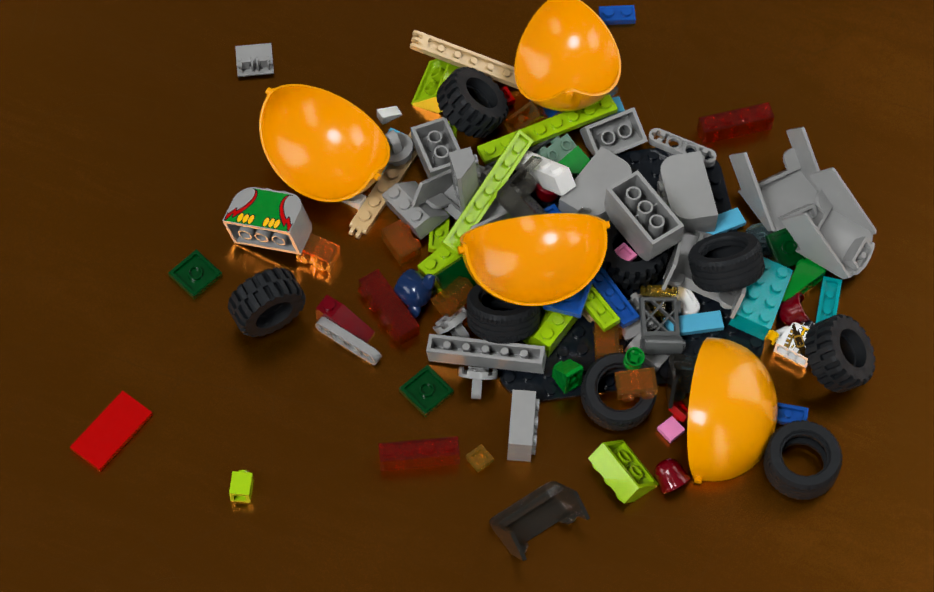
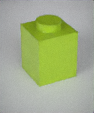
[229,470,254,503]

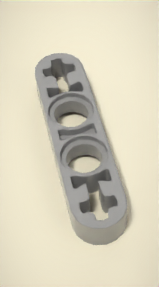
[648,128,717,168]
[315,316,382,365]

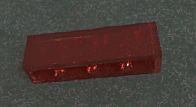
[697,102,775,144]
[358,269,420,346]
[378,436,460,471]

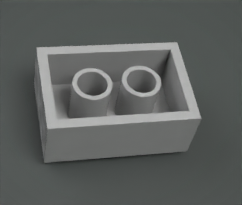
[411,117,460,179]
[507,389,540,462]

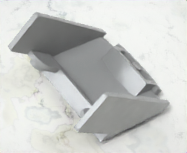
[729,127,820,232]
[411,165,527,230]
[782,167,877,279]
[661,228,747,319]

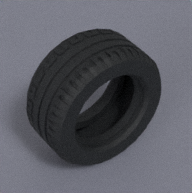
[688,232,765,293]
[467,284,541,344]
[580,352,657,431]
[763,420,843,500]

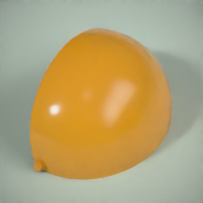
[514,0,621,112]
[259,84,390,202]
[457,213,610,306]
[687,337,778,484]

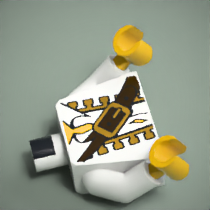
[764,320,814,368]

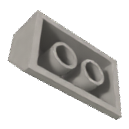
[579,107,648,156]
[448,147,481,213]
[382,181,450,240]

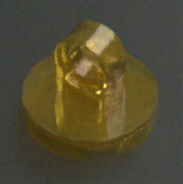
[640,285,679,317]

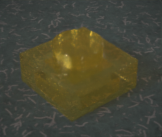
[466,444,494,472]

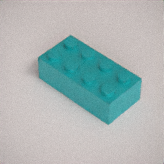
[728,257,793,341]

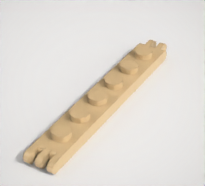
[410,30,518,89]
[349,132,418,239]

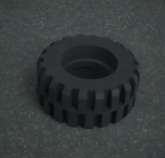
[437,67,509,138]
[601,220,669,290]
[228,268,306,337]
[804,314,875,393]

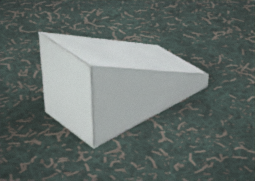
[376,106,402,125]
[341,194,366,210]

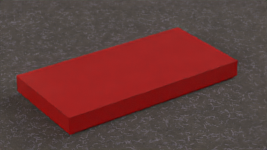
[70,390,153,472]

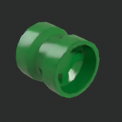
[623,347,645,372]

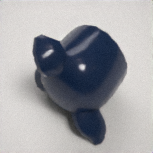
[394,269,436,319]

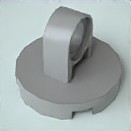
[385,130,414,166]
[433,306,470,338]
[458,366,498,399]

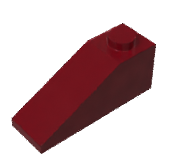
[316,295,375,343]

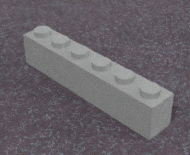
[426,334,547,374]

